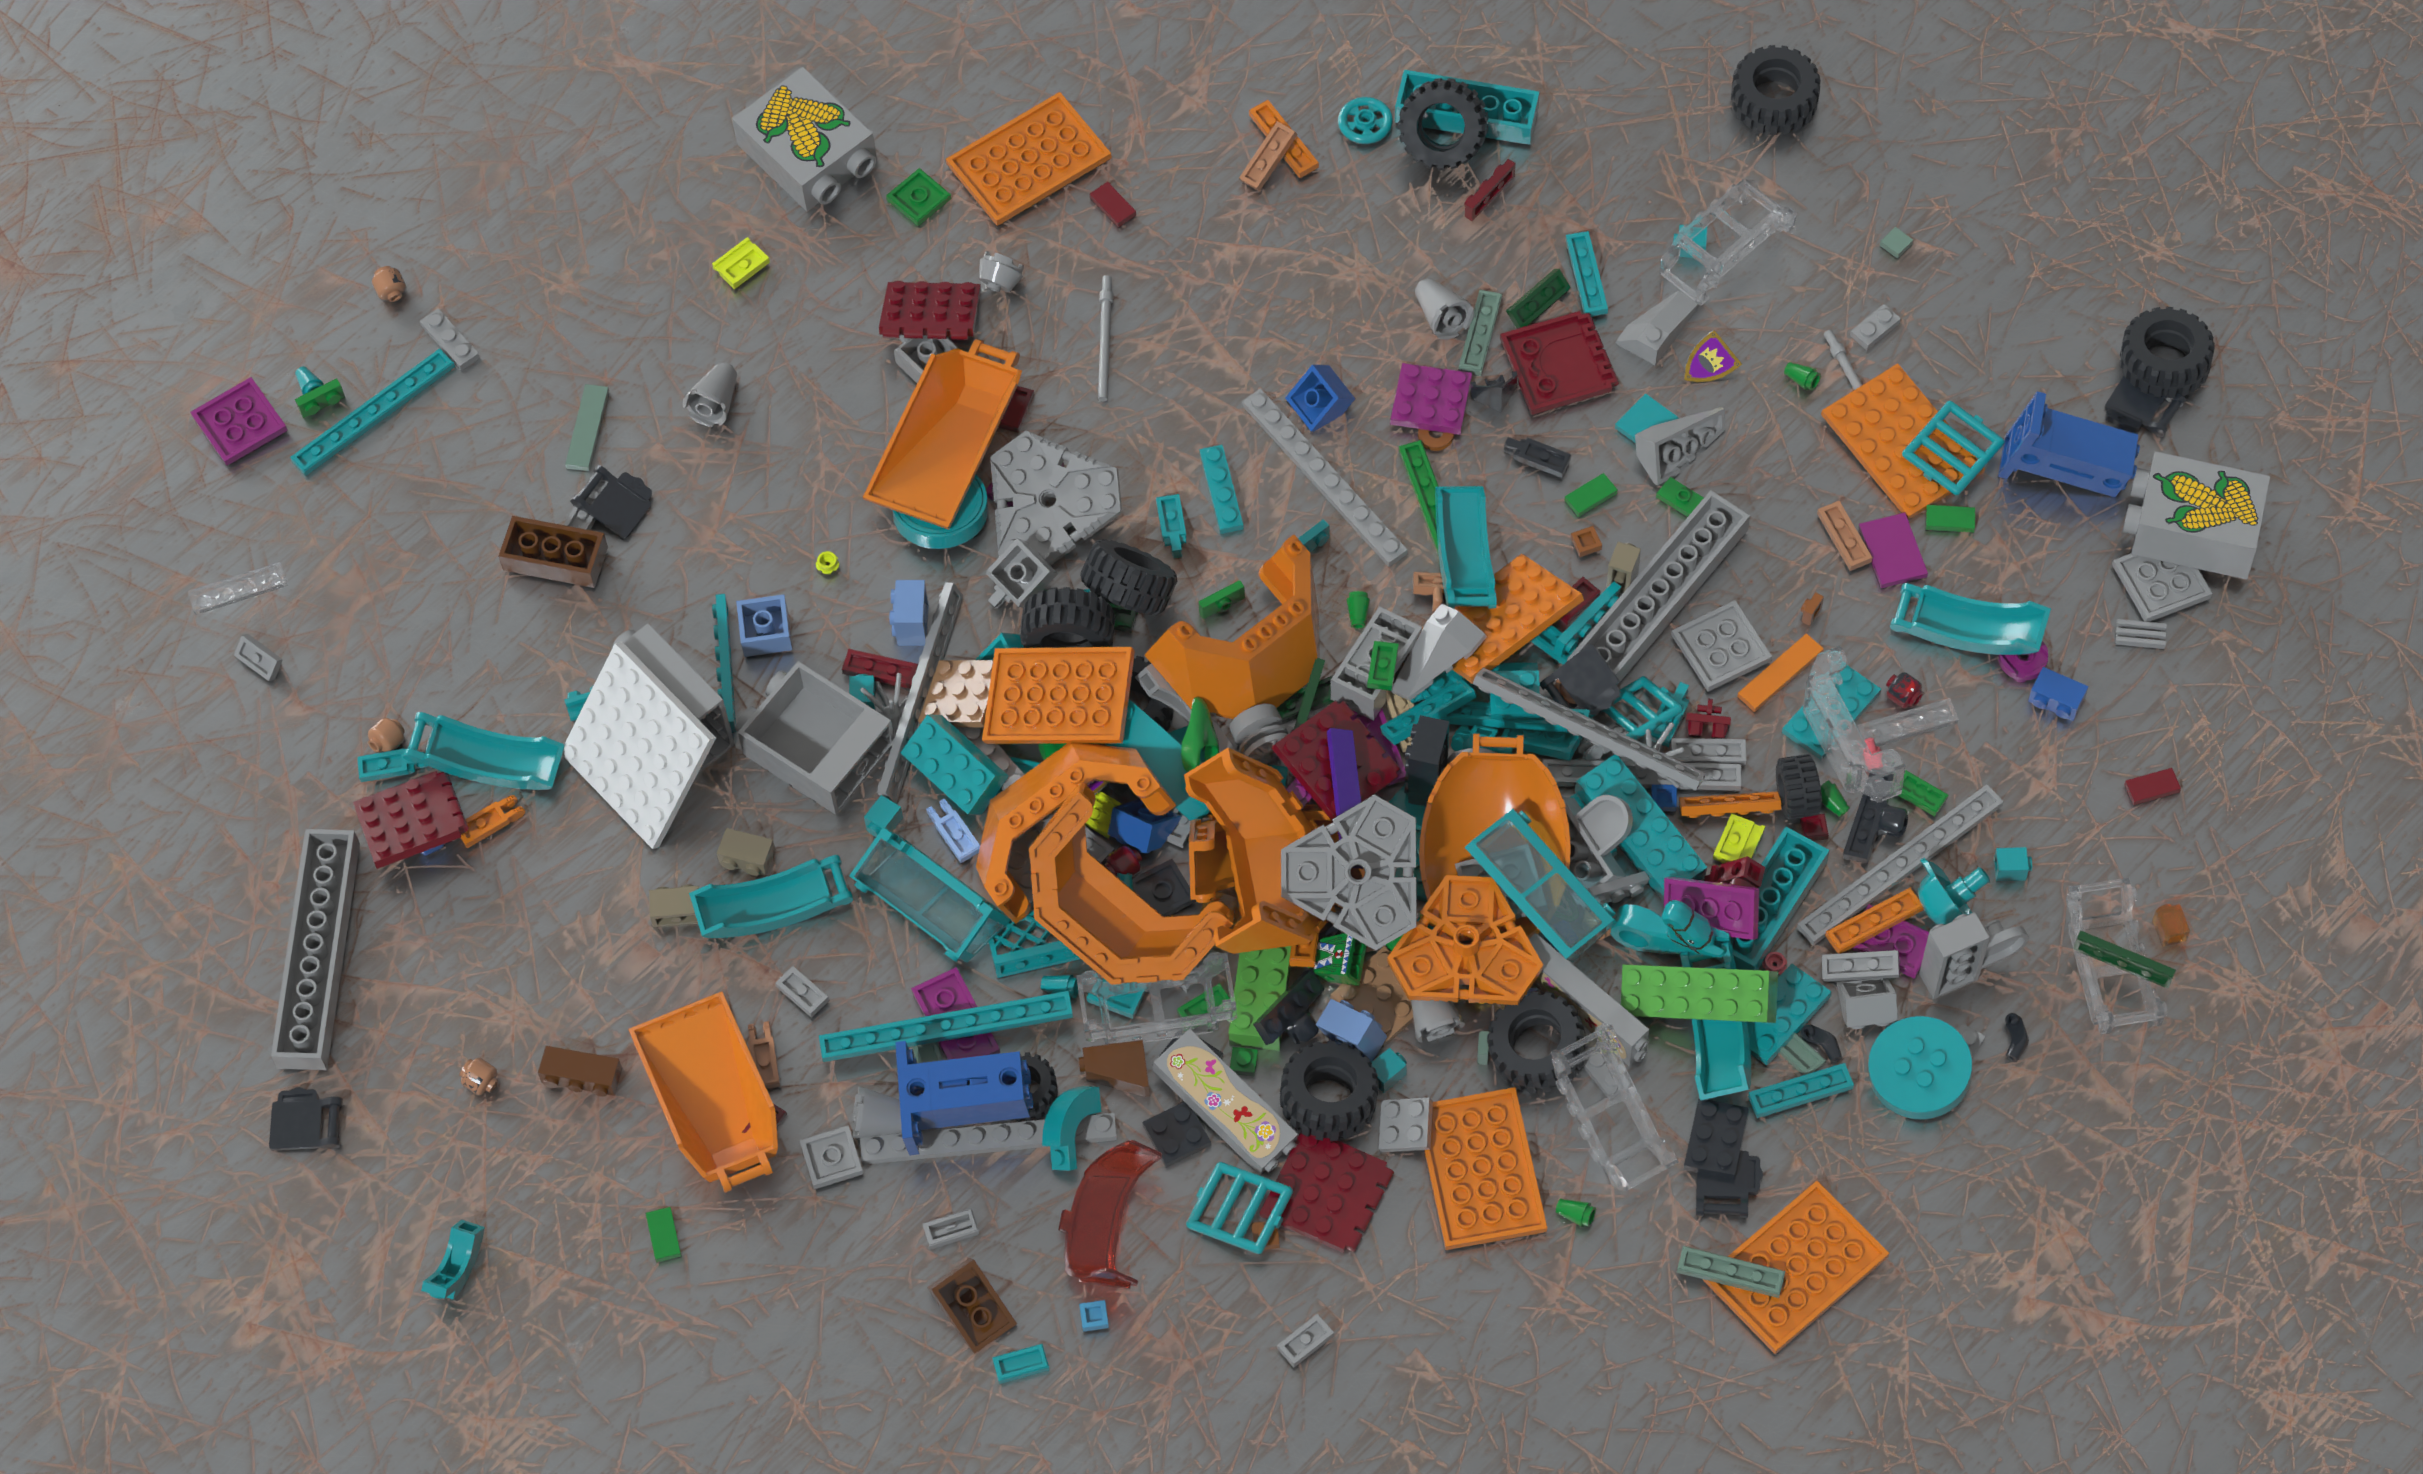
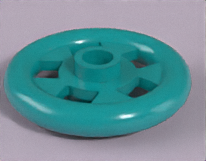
[1338,97,1393,144]

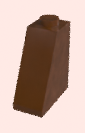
[1078,1040,1150,1097]

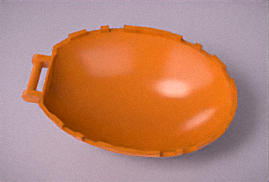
[1419,733,1571,945]

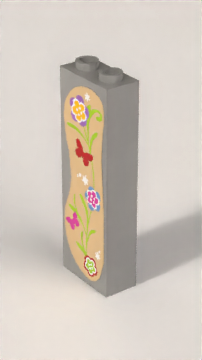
[1529,933,1649,1067]
[1152,1029,1298,1176]

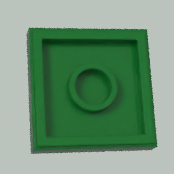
[886,168,952,226]

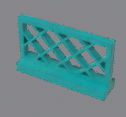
[985,910,1081,978]

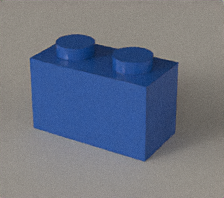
[2028,667,2089,721]

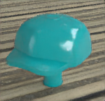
[1918,857,1990,925]

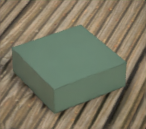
[1880,227,1913,259]
[1477,1031,1489,1065]

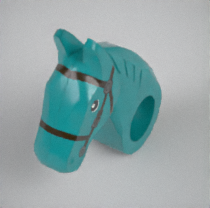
[1610,900,1730,957]

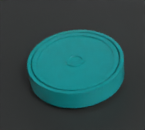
[892,474,988,549]
[1868,1016,1972,1119]

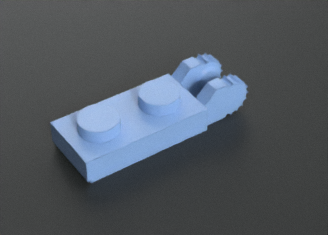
[926,799,980,863]

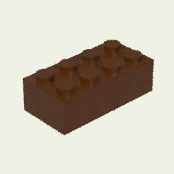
[498,516,608,588]

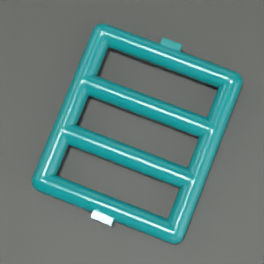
[1902,401,2005,495]
[1590,676,1683,740]
[1186,1162,1293,1254]

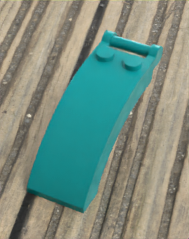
[1435,486,1497,609]
[1890,583,2051,655]
[1104,699,1210,821]
[403,712,565,790]
[689,855,854,938]
[1680,941,1751,1100]

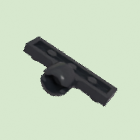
[1843,770,1908,864]
[1253,969,1325,1045]

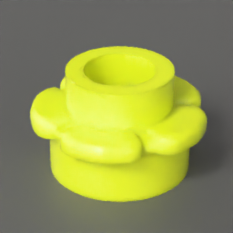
[816,551,839,574]

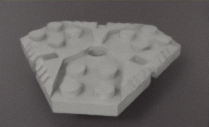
[990,430,1122,566]
[1281,795,1416,951]

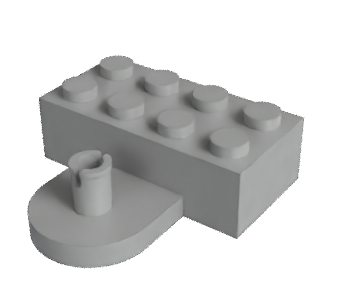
[1562,795,1633,906]
[1919,912,2029,999]

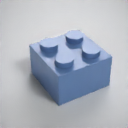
[889,580,929,646]
[736,594,792,657]
[1316,999,1387,1062]

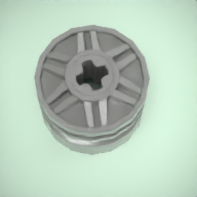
[1229,704,1288,765]

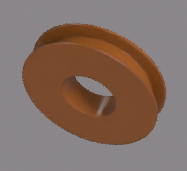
[1418,429,1454,451]

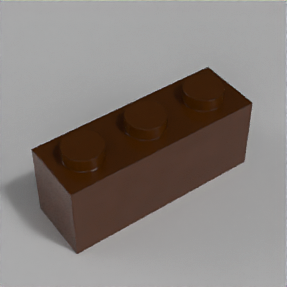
[538,1046,623,1097]

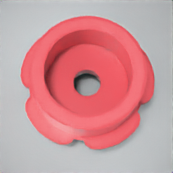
[1762,952,1787,975]

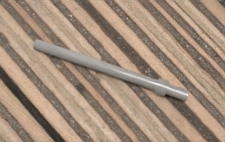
[1098,276,1114,402]
[1824,330,1862,390]

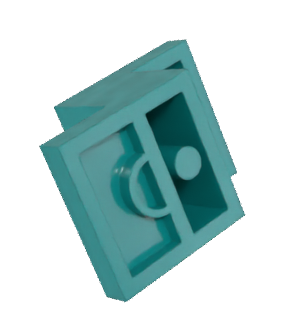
[1489,663,1540,719]

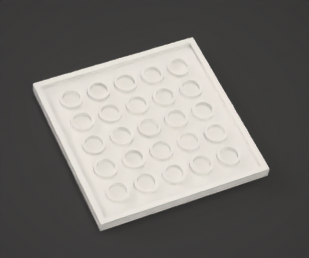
[562,642,716,849]

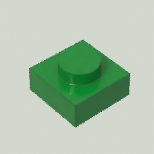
[1230,1047,1258,1077]

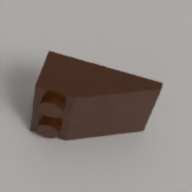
[927,1258,1017,1354]

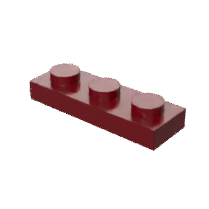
[1464,159,1516,221]
[842,649,918,689]

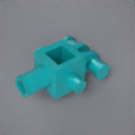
[1451,725,1513,754]

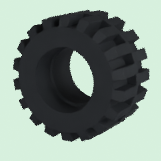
[1776,754,1822,820]
[1015,1052,1058,1122]

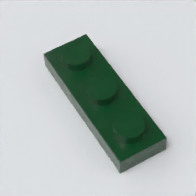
[1506,269,1571,329]

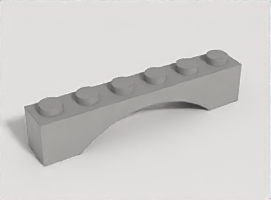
[1135,663,1236,753]

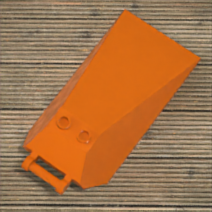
[863,339,1022,530]
[628,991,778,1193]

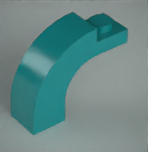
[1042,1086,1102,1171]
[421,1219,485,1299]

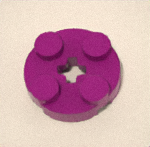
[1998,641,2048,683]

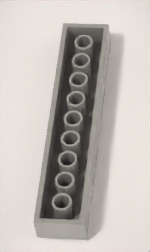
[1567,490,1750,685]
[271,829,360,1070]

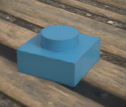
[1079,1300,1109,1332]

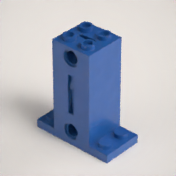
[1998,391,2140,497]
[895,1041,1033,1156]

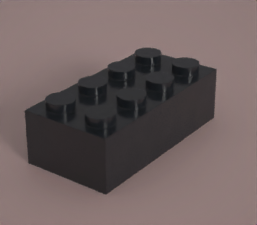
[1404,715,1449,807]

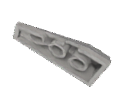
[1615,286,1705,366]
[1635,407,1726,485]
[1392,604,1487,701]

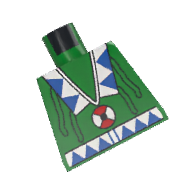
[1308,933,1366,985]

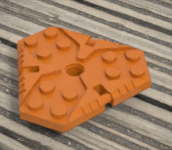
[1387,875,1543,1005]

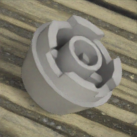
[979,251,1024,292]

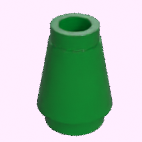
[1784,362,1821,390]
[1346,591,1370,629]
[1821,780,1850,817]
[1556,1198,1596,1227]

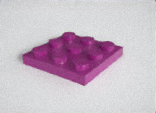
[1390,363,1472,435]
[190,377,288,466]

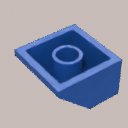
[1285,364,1355,432]
[1108,798,1181,853]

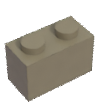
[1606,542,1641,594]
[716,828,776,876]
[649,884,699,928]

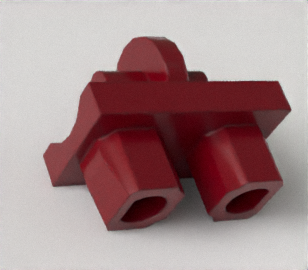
[1686,698,1731,739]

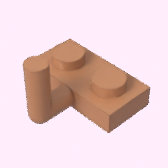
[1413,572,1445,614]

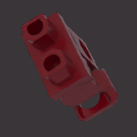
[1704,856,1765,888]

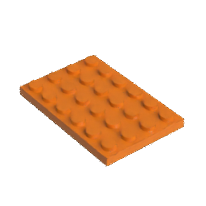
[946,92,1112,226]
[1821,363,1985,520]
[1422,554,1584,684]
[982,647,1135,744]
[1424,1087,1547,1250]
[1703,1181,1890,1355]

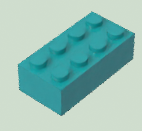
[900,714,1009,815]

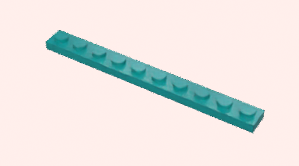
[819,991,1073,1062]

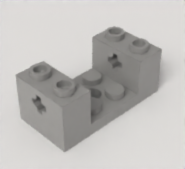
[1331,606,1422,721]

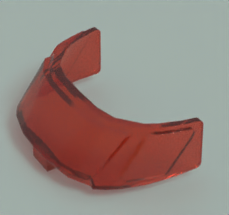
[1058,1140,1162,1289]

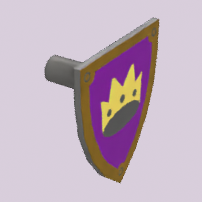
[1684,329,1742,382]

